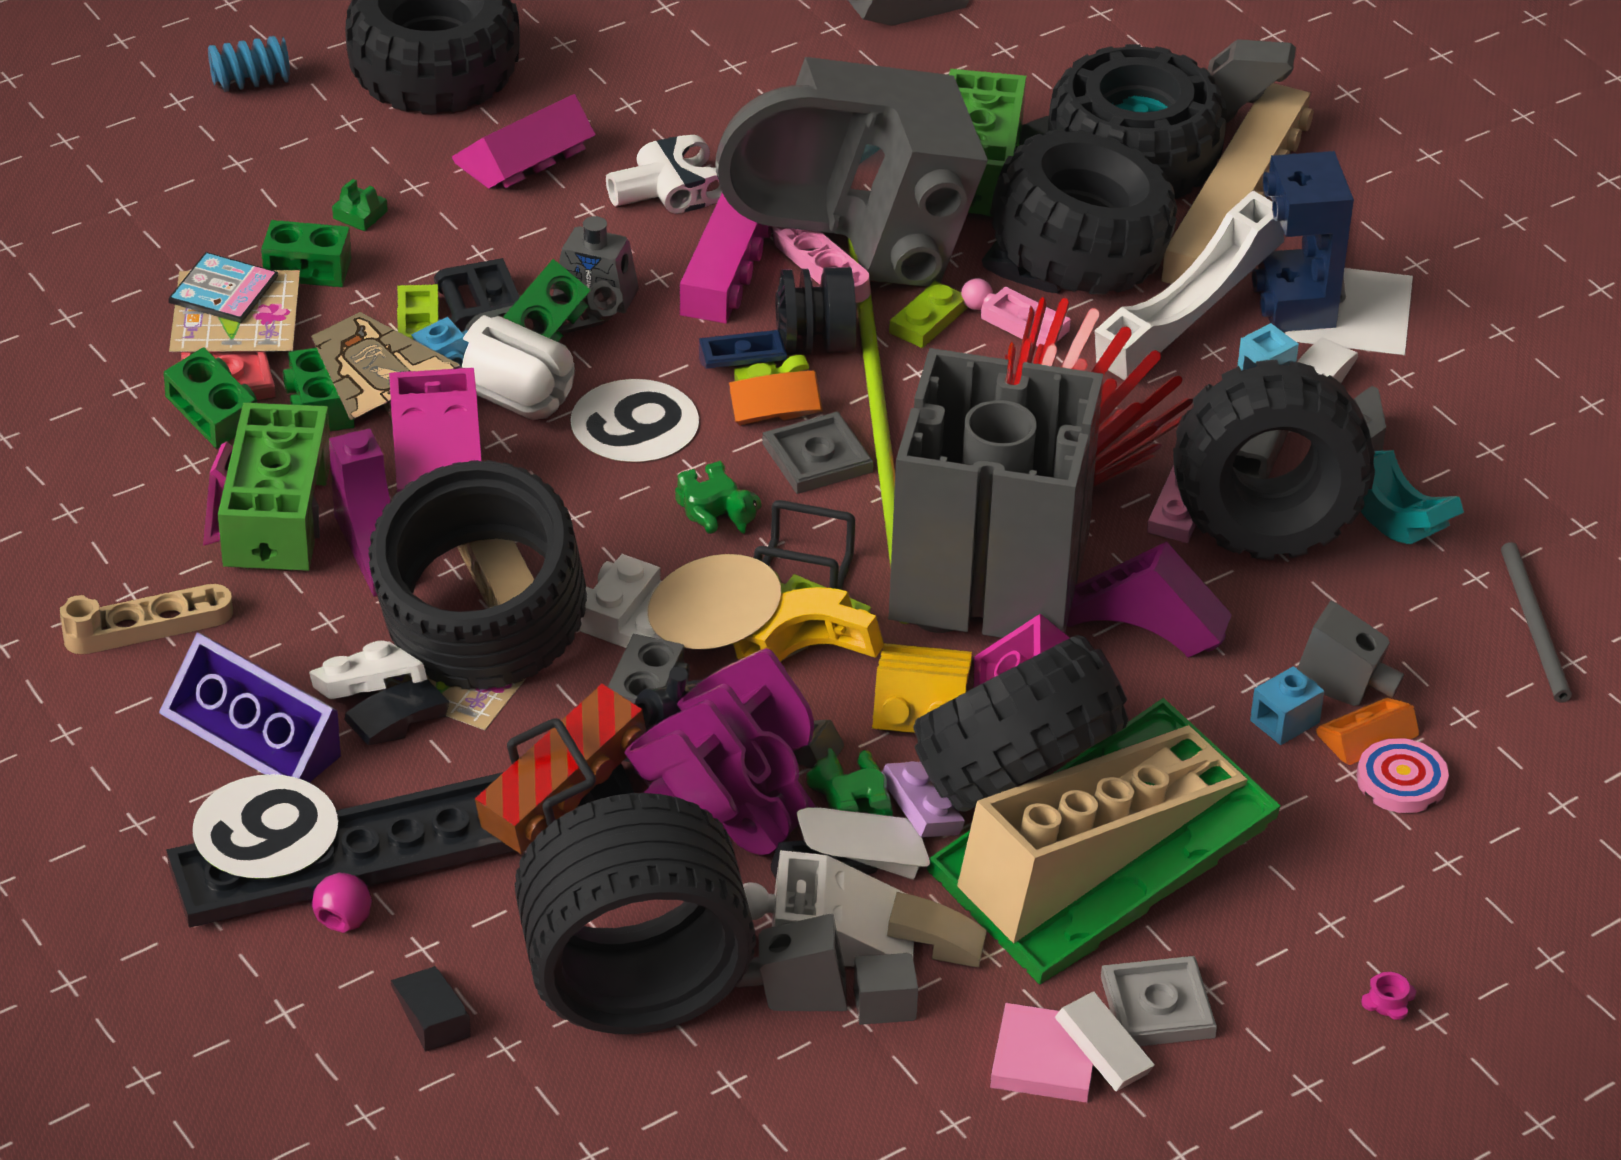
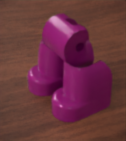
[624,648,817,855]

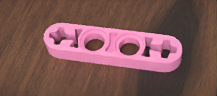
[772,226,871,303]

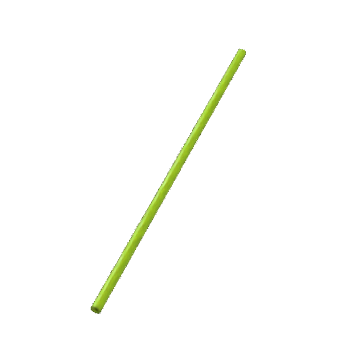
[848,238,909,624]

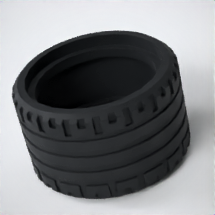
[368,460,587,690]
[514,793,756,1034]

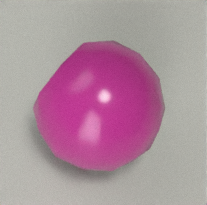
[312,872,372,933]

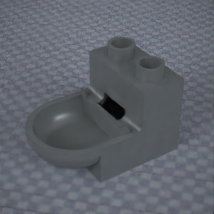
[715,57,988,287]

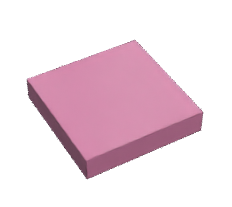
[990,1003,1094,1103]

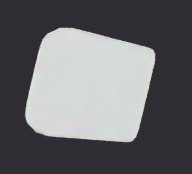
[797,807,930,867]

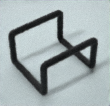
[754,500,856,590]
[507,718,596,826]

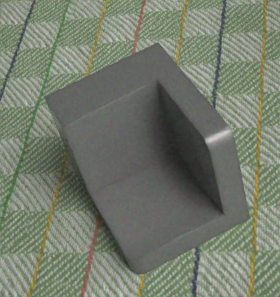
[853,953,918,1025]

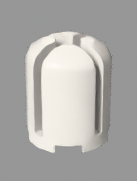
[454,315,574,420]

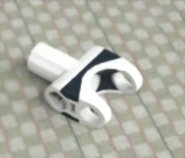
[606,135,722,214]

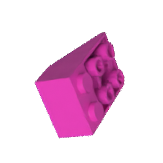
[389,368,481,492]

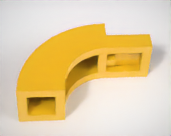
[733,587,885,662]

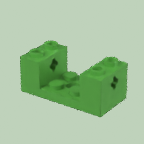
[949,69,1026,217]
[218,402,331,571]

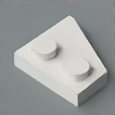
[309,641,427,699]

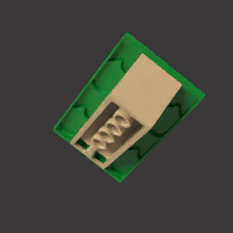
[927,698,1281,985]

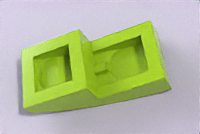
[397,284,439,339]

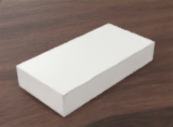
[1055,991,1155,1091]

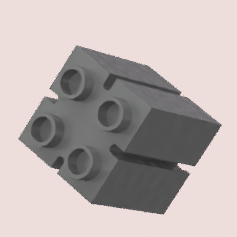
[888,348,1104,638]

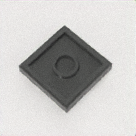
[762,412,873,494]

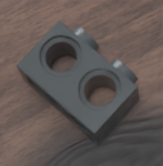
[608,633,690,704]

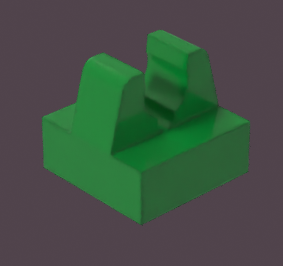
[332,179,388,232]

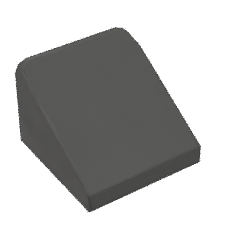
[793,719,844,769]

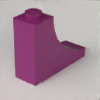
[329,428,391,597]
[1067,541,1232,657]

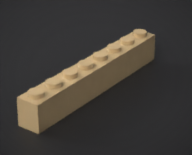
[1162,83,1314,284]

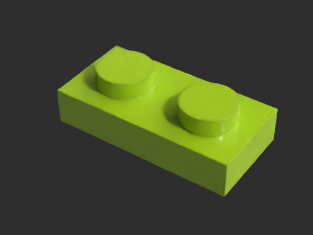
[889,281,968,348]

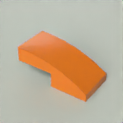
[729,370,823,426]

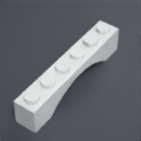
[1095,191,1284,380]

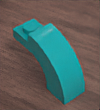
[1361,450,1464,544]

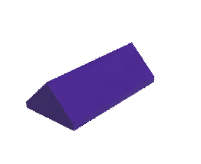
[159,632,341,783]

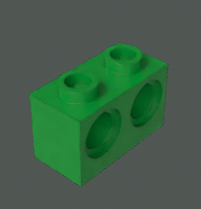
[261,220,352,287]
[503,259,591,342]
[164,347,257,449]
[283,348,355,431]

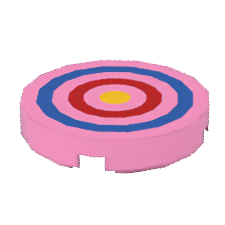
[1356,739,1449,813]

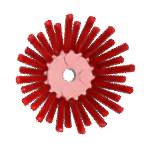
[1005,297,1193,487]

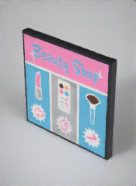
[168,252,278,323]

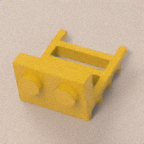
[872,643,972,733]

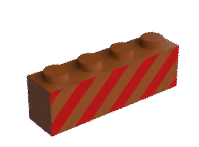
[475,684,646,854]

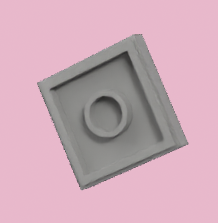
[1101,956,1217,1046]

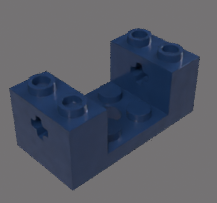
[1251,151,1354,332]

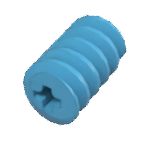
[208,36,290,92]

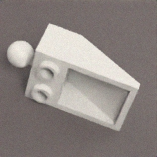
[743,850,914,967]

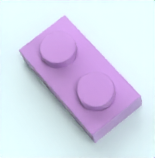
[883,761,965,837]

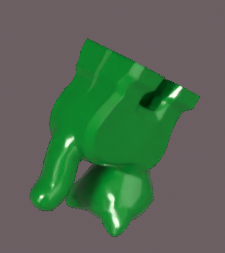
[675,461,762,534]
[806,748,893,816]

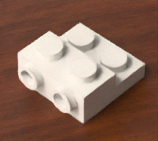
[580,554,663,648]

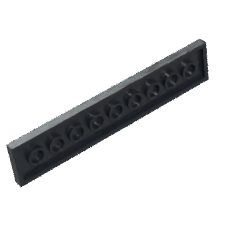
[166,763,634,928]

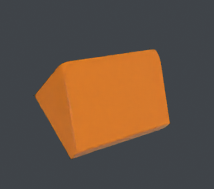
[1316,698,1419,765]

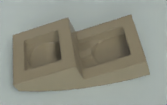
[887,892,987,968]

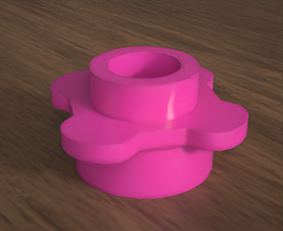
[1361,972,1416,1020]

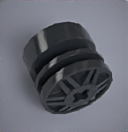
[775,267,856,354]

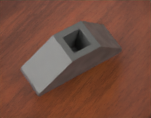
[1208,39,1296,123]

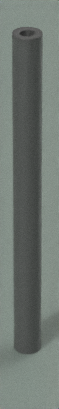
[1501,542,1572,702]

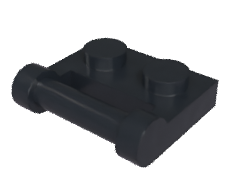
[434,258,520,332]

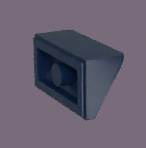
[699,330,787,369]

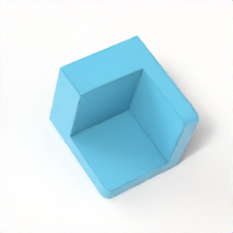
[1237,323,1299,371]

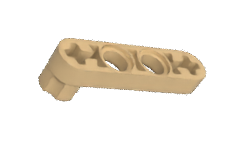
[60,584,233,654]

